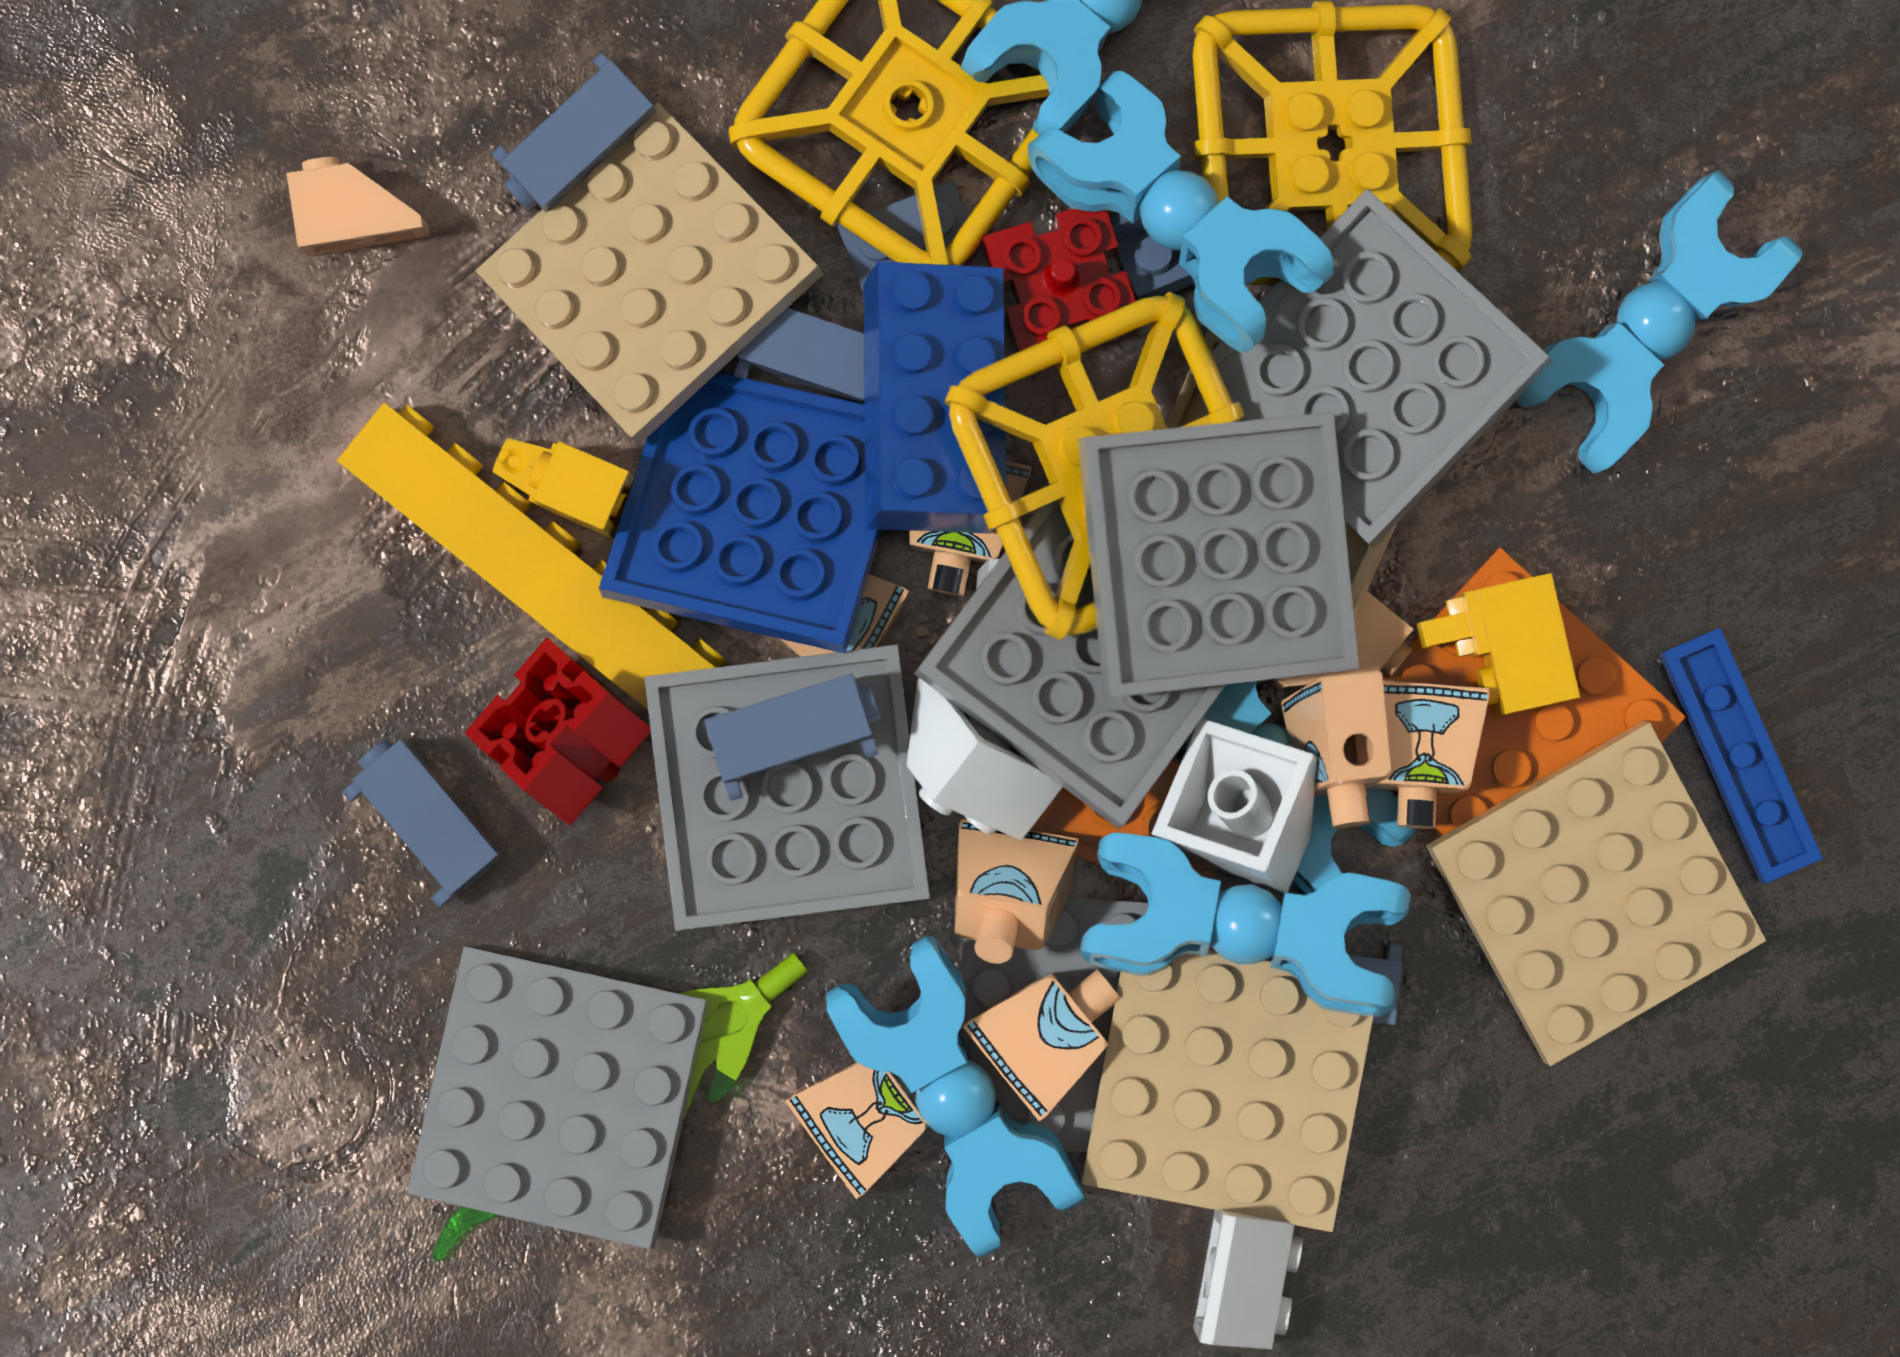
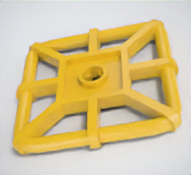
[728,0,1049,266]
[1192,1,1473,285]
[944,292,1245,640]

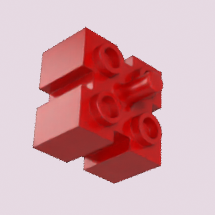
[983,208,1136,353]
[465,637,651,826]

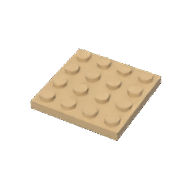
[475,102,824,445]
[1426,721,1766,1067]
[1081,947,1373,1232]

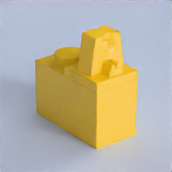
[492,438,634,540]
[1416,573,1580,717]

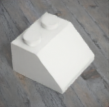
[906,678,1063,841]
[1151,719,1317,894]
[1193,1209,1303,1350]

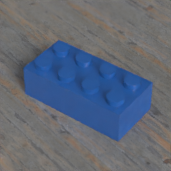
[863,261,1007,534]

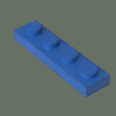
[1659,628,1823,884]

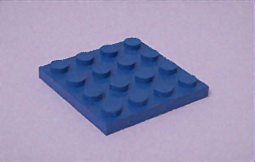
[599,372,883,654]

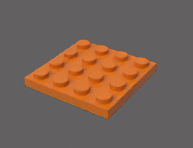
[1382,547,1686,836]

